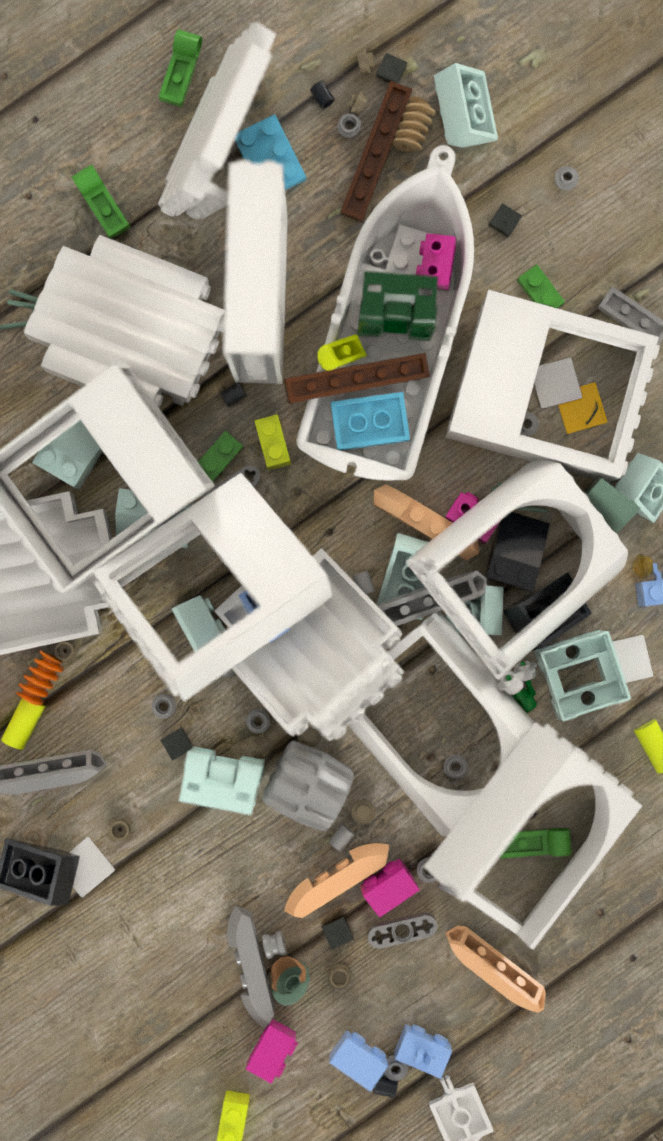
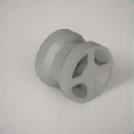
[262,930,287,959]

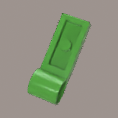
[159,29,202,107]
[71,164,131,239]
[499,828,572,859]

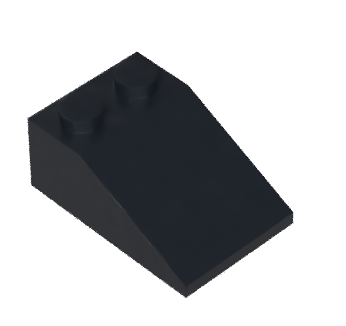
[484,512,550,592]
[503,572,592,651]
[0,838,80,906]

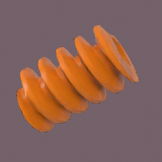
[15,650,64,706]

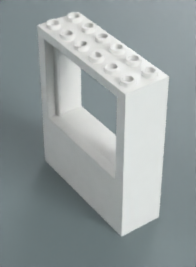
[224,160,288,384]
[445,290,660,483]
[0,363,215,594]
[93,473,332,701]

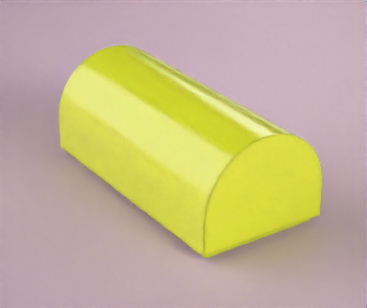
[317,334,367,370]
[1,698,46,750]
[633,719,663,774]

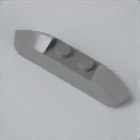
[376,571,487,626]
[0,750,107,794]
[227,906,275,1028]

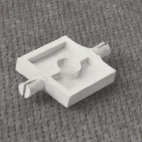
[429,1075,494,1141]

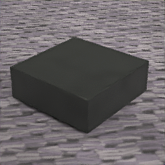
[376,53,407,84]
[489,203,522,238]
[160,727,193,761]
[322,915,354,950]

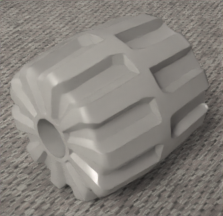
[262,741,354,831]

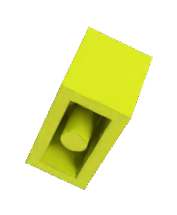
[255,414,291,471]
[217,1090,250,1141]

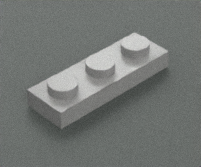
[597,286,663,345]

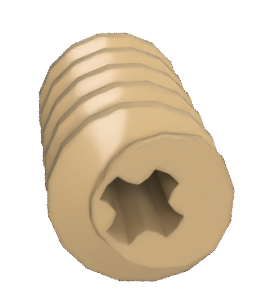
[392,96,436,153]

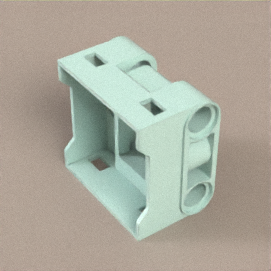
[534,630,631,721]
[179,746,265,815]

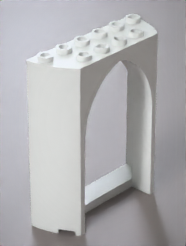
[405,460,628,680]
[348,611,534,837]
[424,722,642,949]

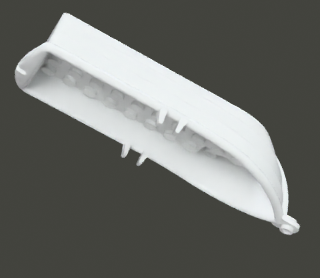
[296,145,474,481]

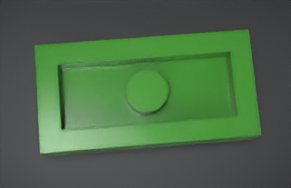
[517,265,565,309]
[198,430,244,482]

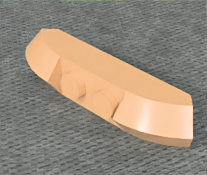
[373,484,479,561]
[284,843,389,918]
[445,925,546,1013]

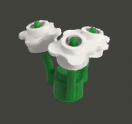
[497,661,537,713]

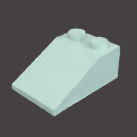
[32,420,103,490]
[376,533,429,620]

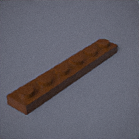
[340,81,413,223]
[283,353,430,404]

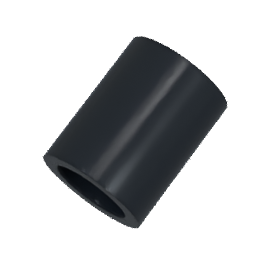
[310,81,335,109]
[220,382,247,407]
[373,1077,398,1098]

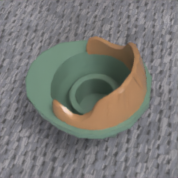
[271,957,310,1006]

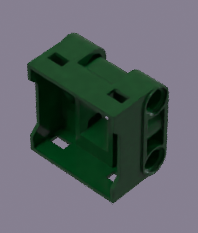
[358,271,438,341]

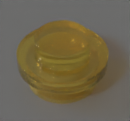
[633,554,653,578]

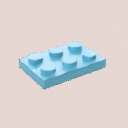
[234,114,306,190]
[330,392,410,451]

